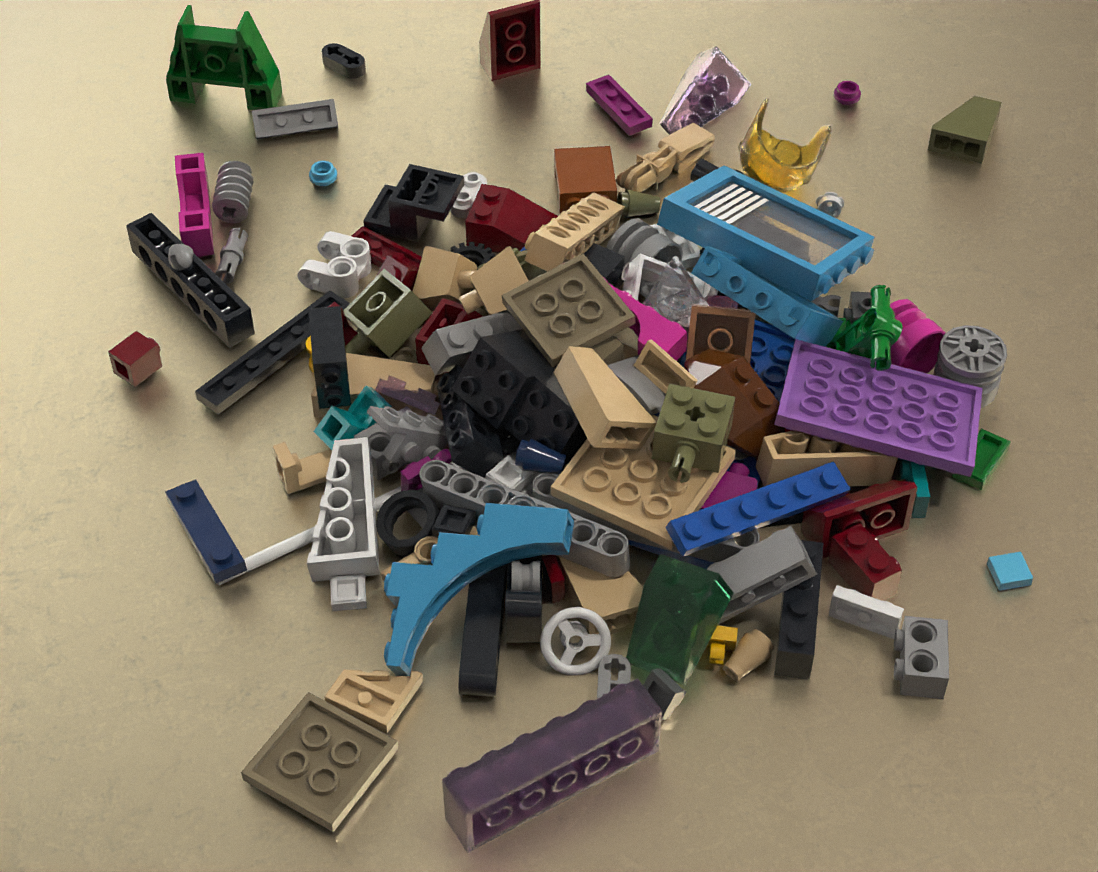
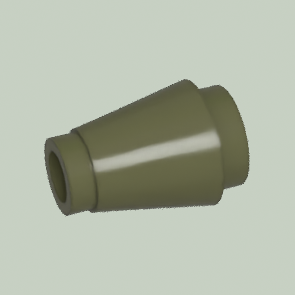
[617,189,660,218]

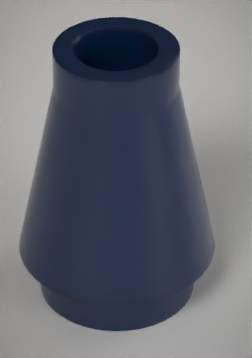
[515,438,567,474]

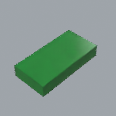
[952,428,1011,490]

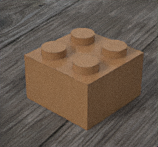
[686,304,756,364]

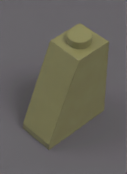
[928,96,1002,163]

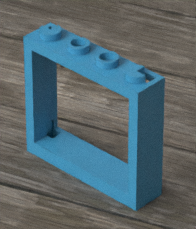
[691,246,843,347]

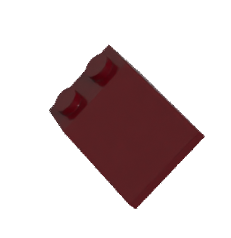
[479,0,541,81]
[465,184,558,253]

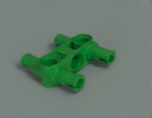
[825,285,903,371]

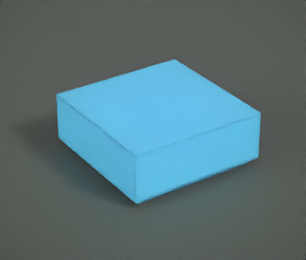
[987,552,1033,591]

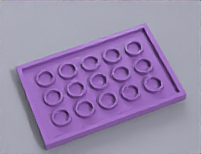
[774,339,983,477]

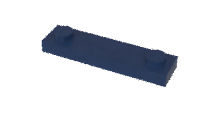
[165,479,247,584]

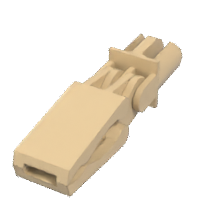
[616,123,715,193]

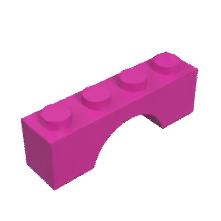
[175,153,214,257]
[603,277,687,361]

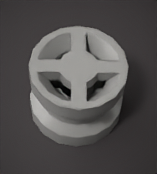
[511,561,540,590]

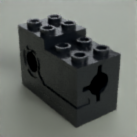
[452,329,587,464]

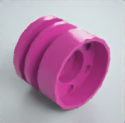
[890,299,946,373]

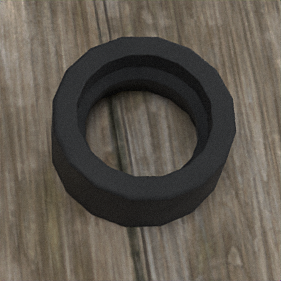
[376,490,441,557]

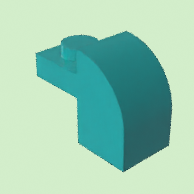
[313,385,392,450]

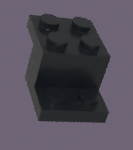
[363,164,464,242]

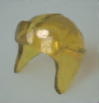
[738,98,832,193]

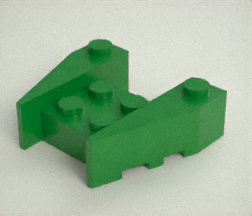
[166,5,282,110]

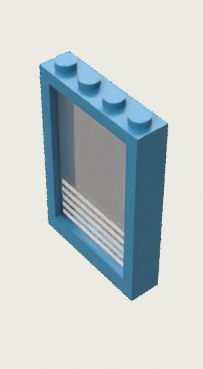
[657,165,875,301]

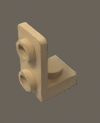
[273,442,332,494]

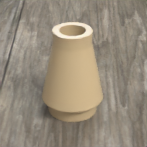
[723,629,774,682]

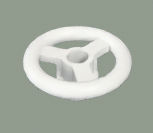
[540,607,611,675]

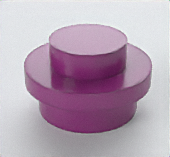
[833,81,861,105]

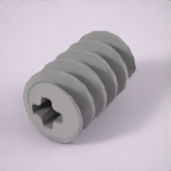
[212,161,254,223]

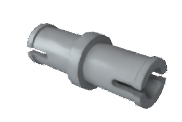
[215,228,248,284]

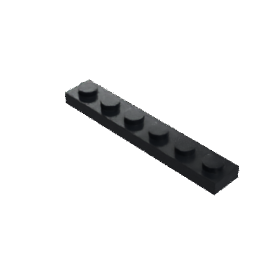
[195,291,350,415]

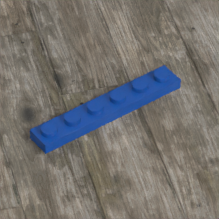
[665,462,851,557]

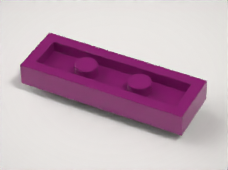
[586,74,653,136]

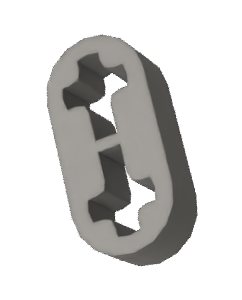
[597,654,631,721]

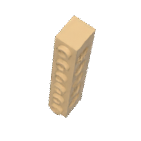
[524,192,625,272]

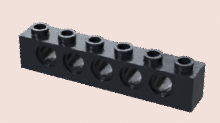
[126,213,255,348]

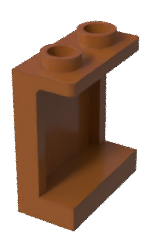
[554,146,617,214]

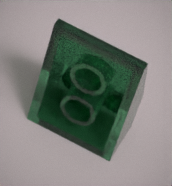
[626,554,734,686]

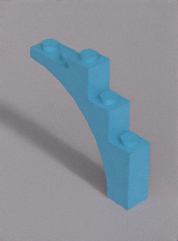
[384,503,574,676]

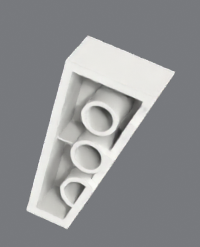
[307,437,380,582]

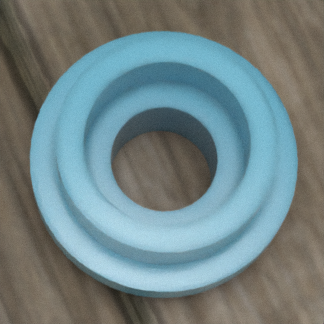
[309,161,337,186]

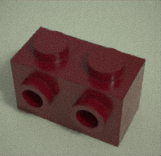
[828,523,902,601]

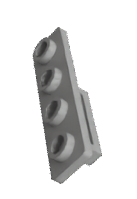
[367,406,448,464]

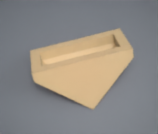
[633,339,698,394]

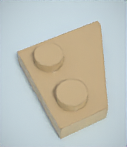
[324,670,423,733]

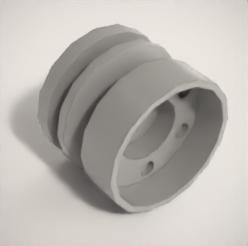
[606,218,683,298]
[933,325,1007,408]

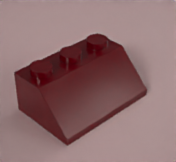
[800,480,918,559]

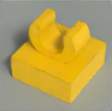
[700,624,738,665]

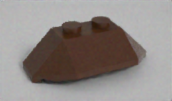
[684,349,785,461]

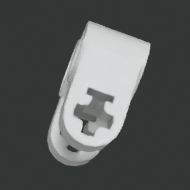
[297,231,372,299]

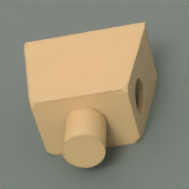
[413,246,477,311]
[459,246,529,315]

